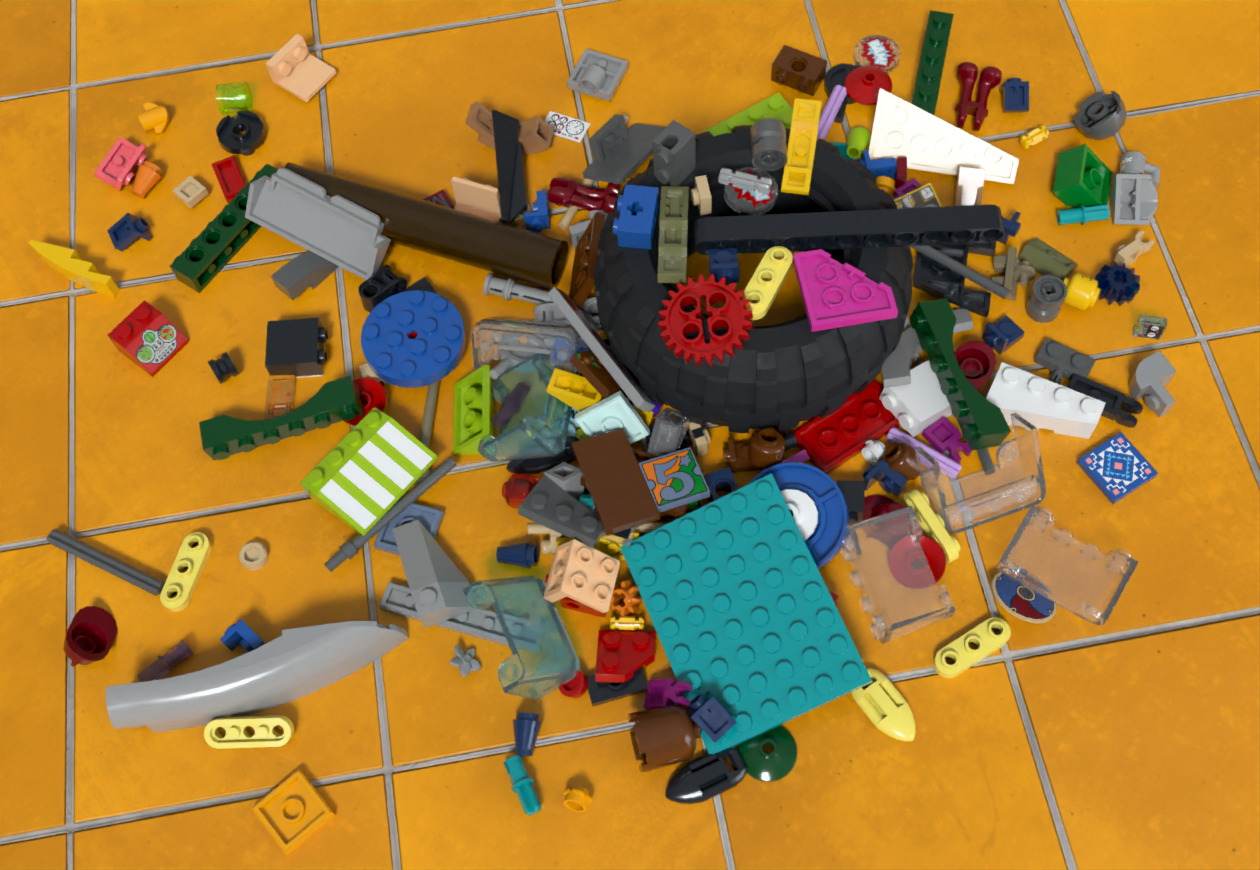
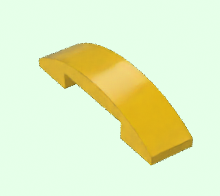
[781,98,822,195]

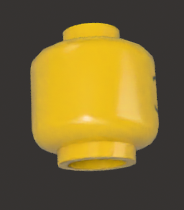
[1063,273,1101,311]

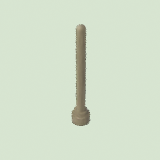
[414,380,440,484]

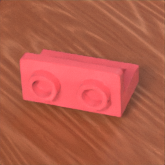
[94,137,148,191]

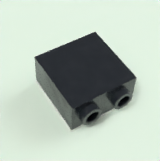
[265,317,328,380]

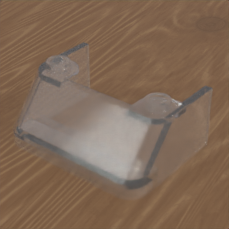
[915,413,1046,533]

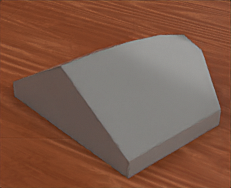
[1109,174,1158,225]

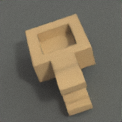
[1111,231,1155,273]

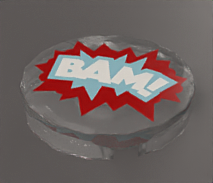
[853,35,901,74]
[724,167,778,215]

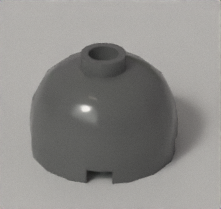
[1074,91,1127,140]

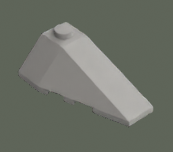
[392,520,478,628]

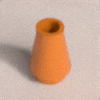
[131,161,162,199]

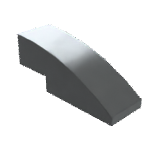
[271,250,339,300]

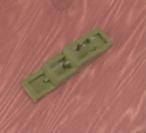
[657,186,689,283]

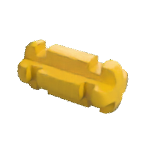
[1019,125,1049,149]
[610,616,644,631]

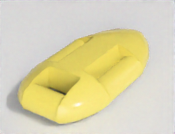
[851,667,916,741]

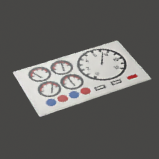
[545,111,591,143]

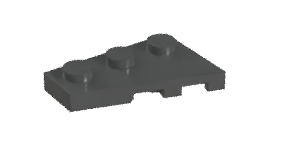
[518,475,605,548]

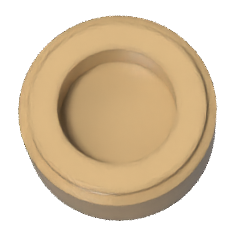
[239,542,269,571]

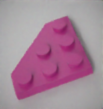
[793,249,898,332]

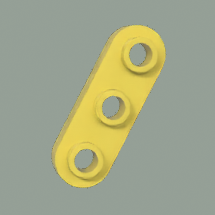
[743,246,793,320]
[903,489,961,564]
[160,532,212,612]
[933,617,1011,678]
[204,715,294,749]

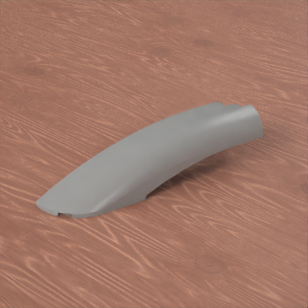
[106,621,409,732]

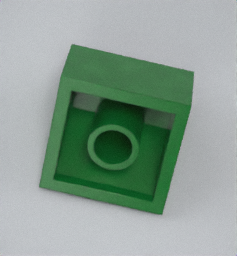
[1053,144,1112,208]

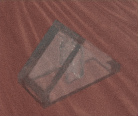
[647,408,691,457]

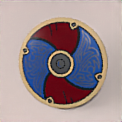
[991,570,1057,623]

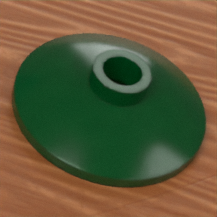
[738,726,797,782]

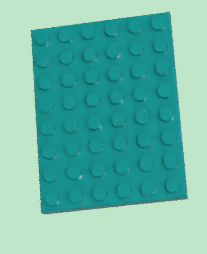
[620,473,873,754]

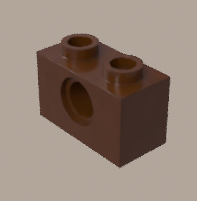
[771,45,827,96]

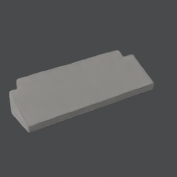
[245,168,391,280]

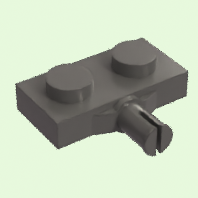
[1034,338,1096,384]

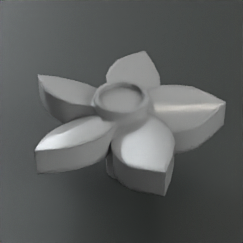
[449,645,481,678]

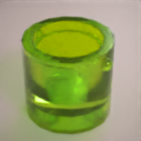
[216,81,252,115]

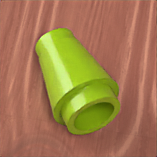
[847,127,871,159]

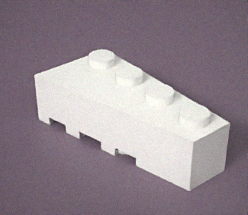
[986,362,1106,439]

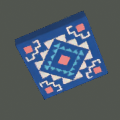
[1077,432,1158,504]

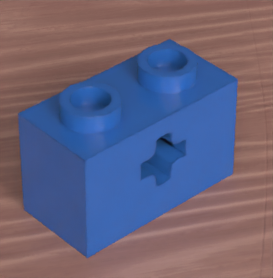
[613,184,659,250]

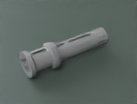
[483,273,554,305]

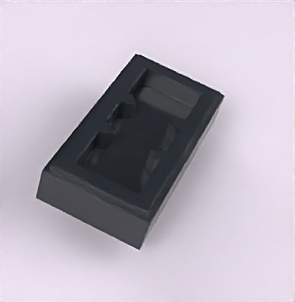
[587,666,648,707]

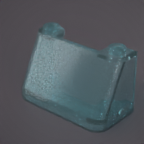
[478,351,572,462]
[462,576,580,700]

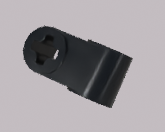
[358,265,407,312]

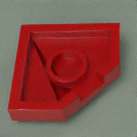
[595,630,656,683]

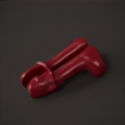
[955,62,1002,131]
[547,178,620,213]

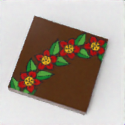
[570,350,639,398]

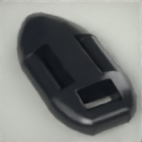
[506,436,579,475]
[665,747,747,804]

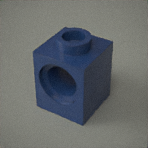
[704,467,739,503]

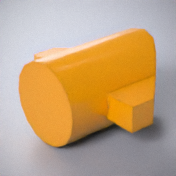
[137,102,170,135]

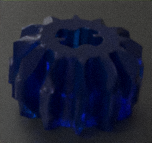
[1095,261,1140,306]

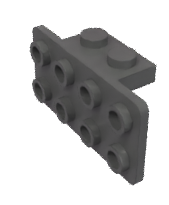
[583,114,666,184]

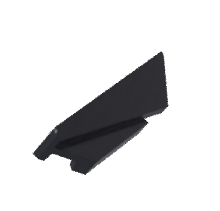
[492,110,527,225]

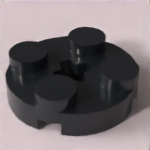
[216,111,266,156]

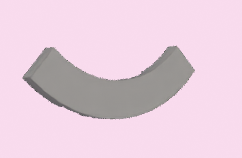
[882,308,973,388]

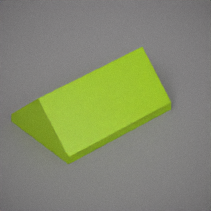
[453,364,495,455]

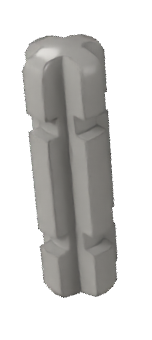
[718,168,772,195]

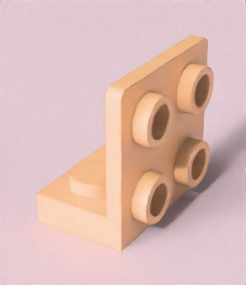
[265,34,336,102]
[451,177,502,222]
[543,539,620,613]

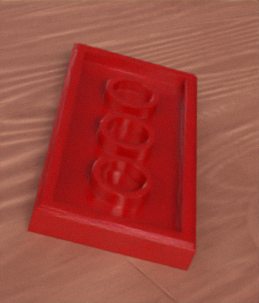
[793,379,900,474]

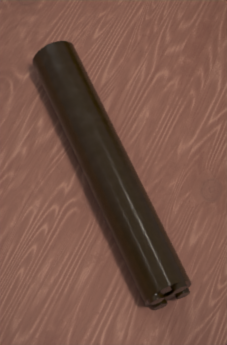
[285,162,568,290]

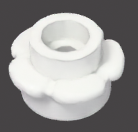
[861,440,886,465]

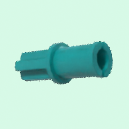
[1056,204,1110,226]
[503,755,541,816]

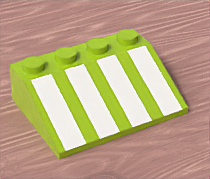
[300,407,438,536]

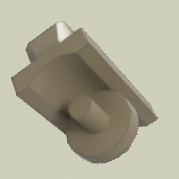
[992,247,1036,300]

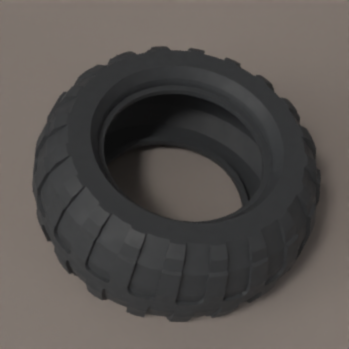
[593,125,913,433]

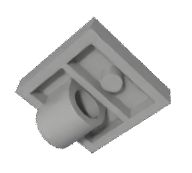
[567,49,629,102]

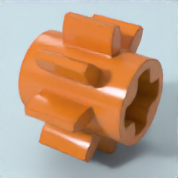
[610,580,642,616]

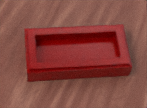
[212,155,246,203]

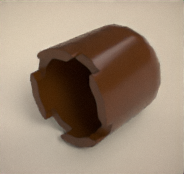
[628,706,701,773]

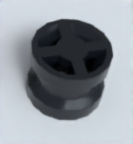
[208,352,239,384]

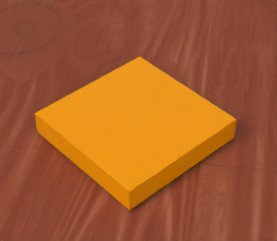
[251,769,336,856]

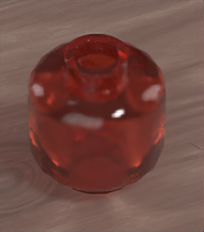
[502,473,539,509]

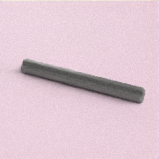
[47,529,164,596]

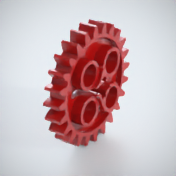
[658,274,753,367]

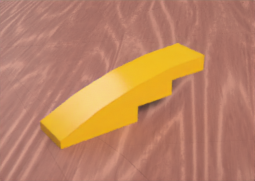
[29,239,120,298]
[546,368,654,439]

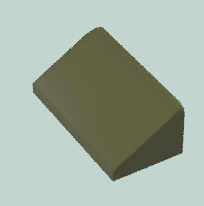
[1018,238,1078,281]

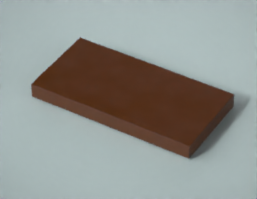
[569,212,605,310]
[571,428,660,536]

